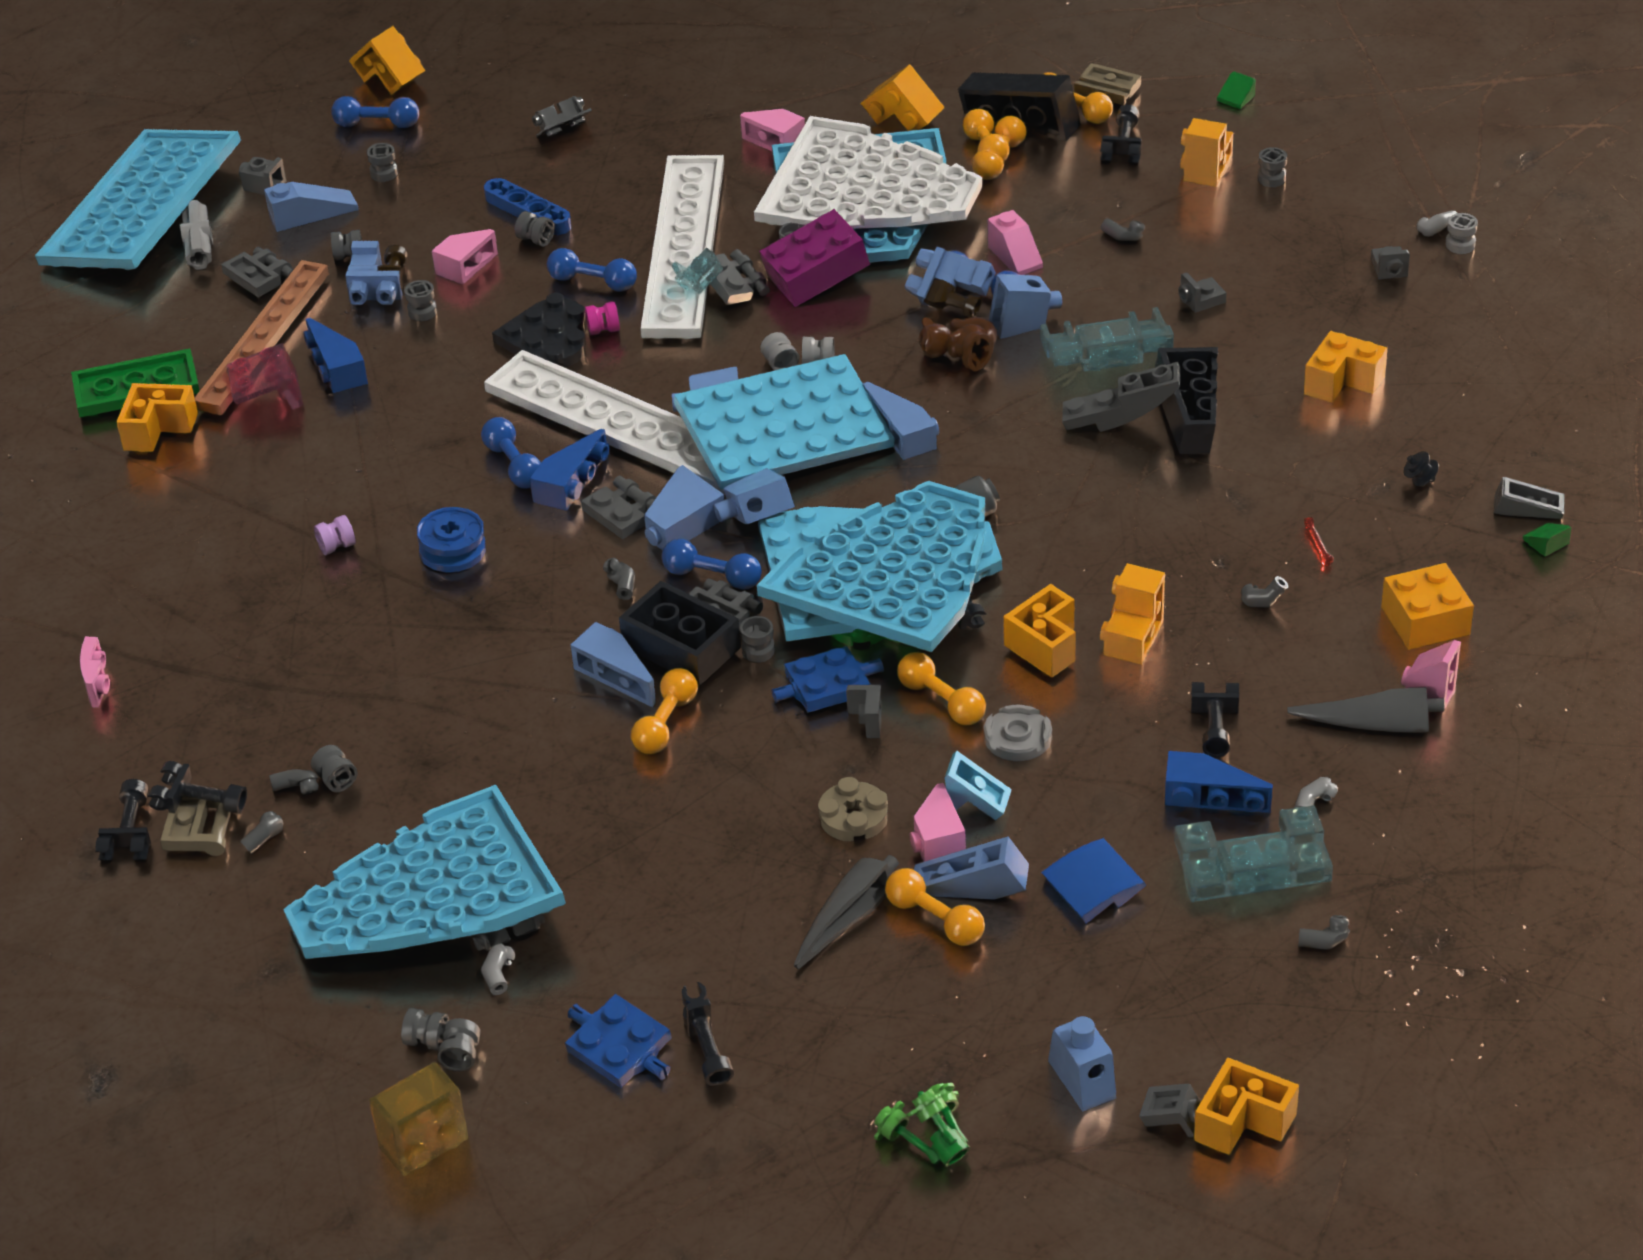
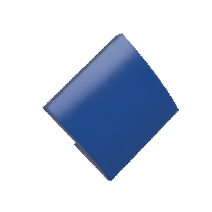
[1041,838,1146,924]

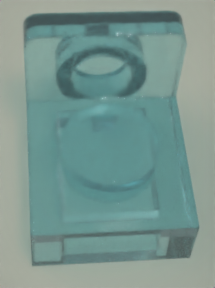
[671,247,723,294]

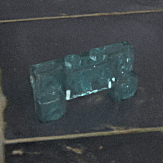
[1040,307,1174,372]
[1174,805,1333,902]

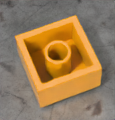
[1381,563,1474,650]

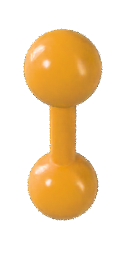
[1043,72,1113,124]
[963,109,1010,162]
[972,116,1026,180]
[897,652,986,725]
[631,668,698,754]
[885,868,985,946]

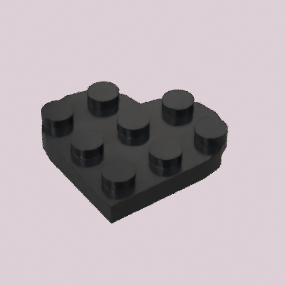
[492,293,586,368]

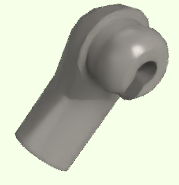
[1293,777,1338,819]
[481,943,515,995]

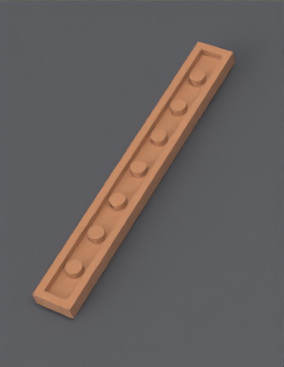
[195,260,329,415]

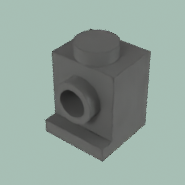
[239,157,286,195]

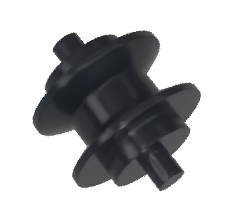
[1403,451,1439,486]

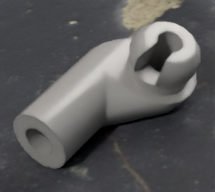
[1416,210,1457,237]

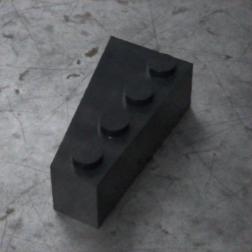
[958,72,1081,141]
[1155,347,1218,455]

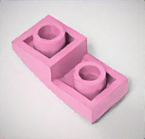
[80,636,110,708]

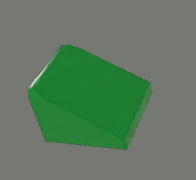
[1217,71,1256,109]
[1523,523,1572,556]

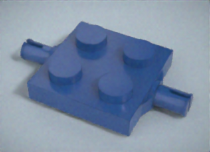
[771,646,884,712]
[565,994,672,1088]

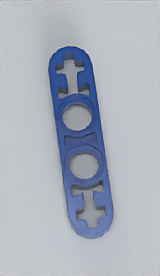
[484,178,572,235]

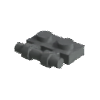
[221,247,294,297]
[697,249,770,305]
[581,476,657,540]
[689,578,763,627]

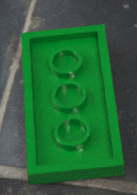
[71,348,200,417]

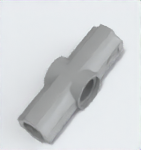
[180,200,213,270]

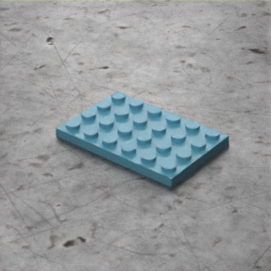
[674,354,895,490]

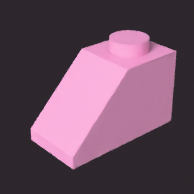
[740,109,805,151]
[988,210,1043,275]
[432,229,498,284]
[1401,640,1461,713]
[909,783,966,862]

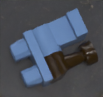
[345,241,408,305]
[905,247,996,318]

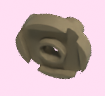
[818,777,888,841]

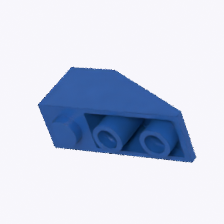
[303,318,368,393]
[530,429,609,511]
[1165,751,1273,813]

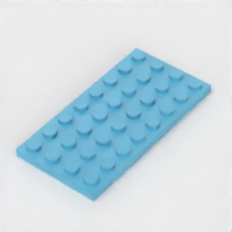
[35,129,241,270]

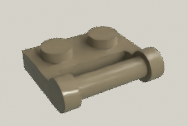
[160,796,231,856]

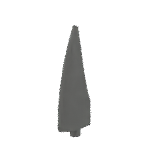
[1287,687,1445,733]
[794,855,899,969]

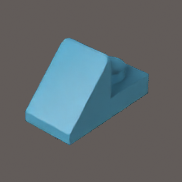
[944,751,1012,820]

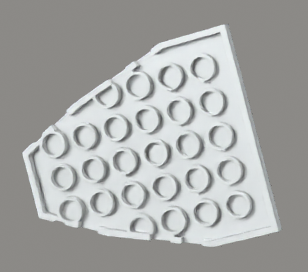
[754,116,982,229]

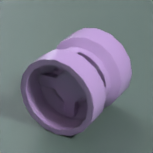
[314,515,356,555]

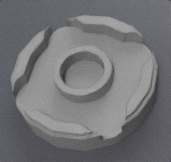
[983,704,1052,761]

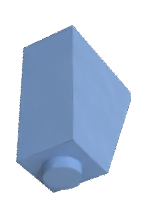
[644,465,724,550]

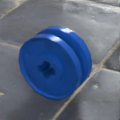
[417,507,486,573]

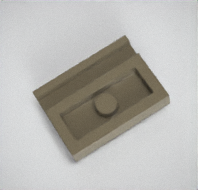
[1074,63,1141,105]

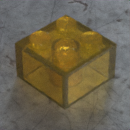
[369,1062,468,1177]

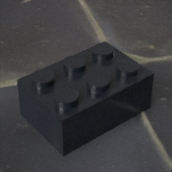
[619,581,741,686]

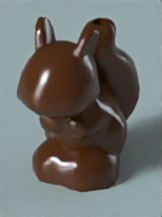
[919,317,997,372]

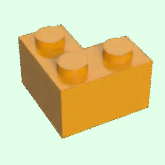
[349,26,425,95]
[860,64,945,131]
[1180,118,1233,187]
[1304,331,1388,403]
[117,383,198,452]
[1100,563,1165,665]
[1004,584,1076,677]
[1194,1057,1299,1155]

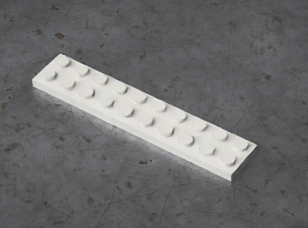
[641,155,724,339]
[484,350,725,495]

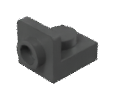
[1371,246,1410,280]
[1178,272,1227,313]
[846,685,882,738]
[1139,1083,1202,1137]

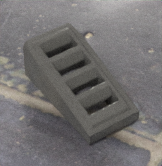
[1494,477,1565,519]

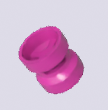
[585,302,620,336]

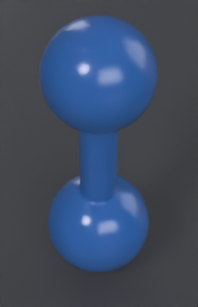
[331,96,419,128]
[547,248,637,292]
[481,417,541,489]
[661,539,762,590]

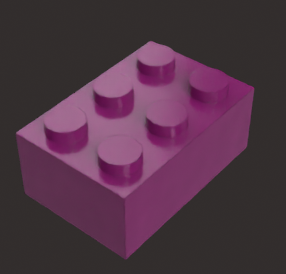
[759,209,870,307]

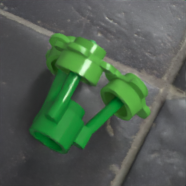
[874,1083,970,1167]

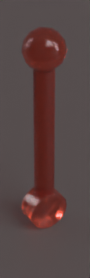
[1304,517,1334,567]

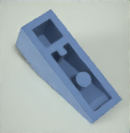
[264,182,359,232]
[863,382,939,460]
[570,622,656,707]
[914,836,1029,900]

